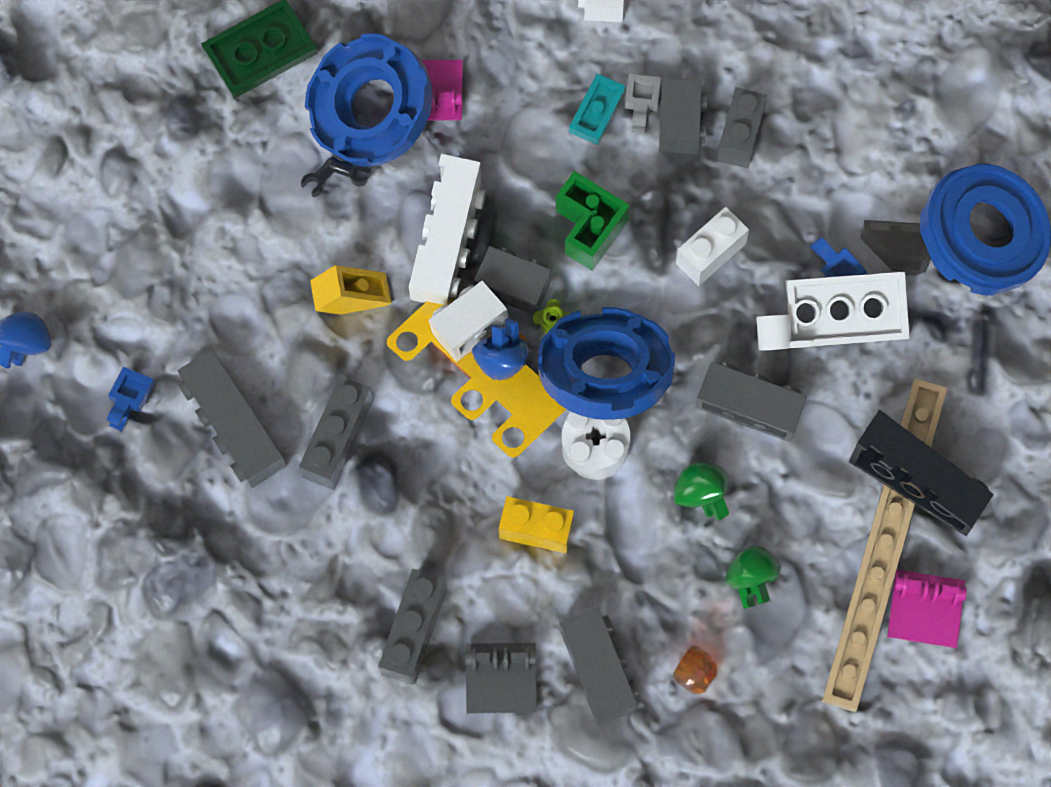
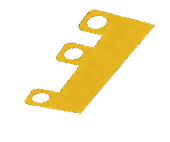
[387,298,567,457]

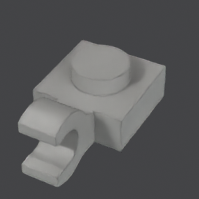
[625,74,661,134]

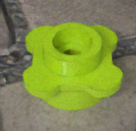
[533,299,571,334]

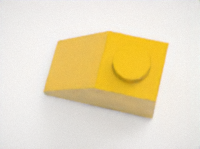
[310,265,391,315]

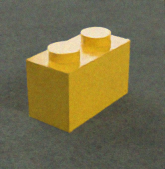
[499,496,574,553]

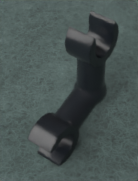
[301,157,370,197]

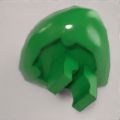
[673,461,730,521]
[725,546,781,609]

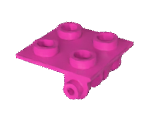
[422,60,462,121]
[887,569,967,649]

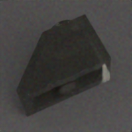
[860,220,930,276]

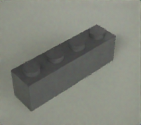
[177,349,286,488]

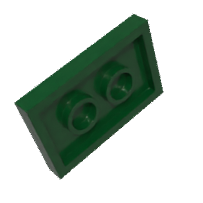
[201,0,318,99]

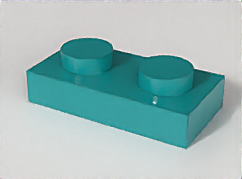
[569,74,626,145]

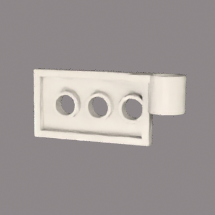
[756,272,909,351]

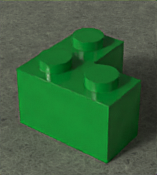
[555,171,630,271]

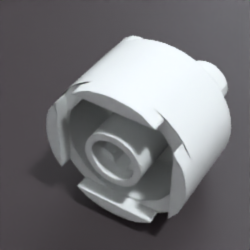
[562,412,630,480]

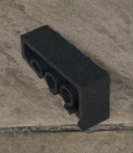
[849,409,994,537]

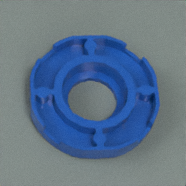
[305,34,433,167]
[920,163,1051,296]
[538,307,675,420]

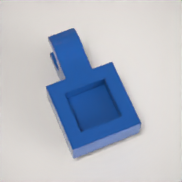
[810,237,867,278]
[106,367,155,432]

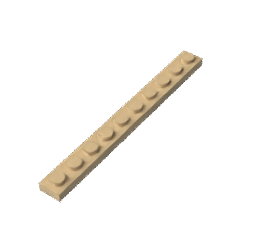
[821,378,947,712]

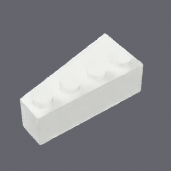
[409,154,486,305]

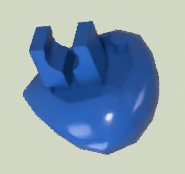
[0,311,51,369]
[472,318,528,380]

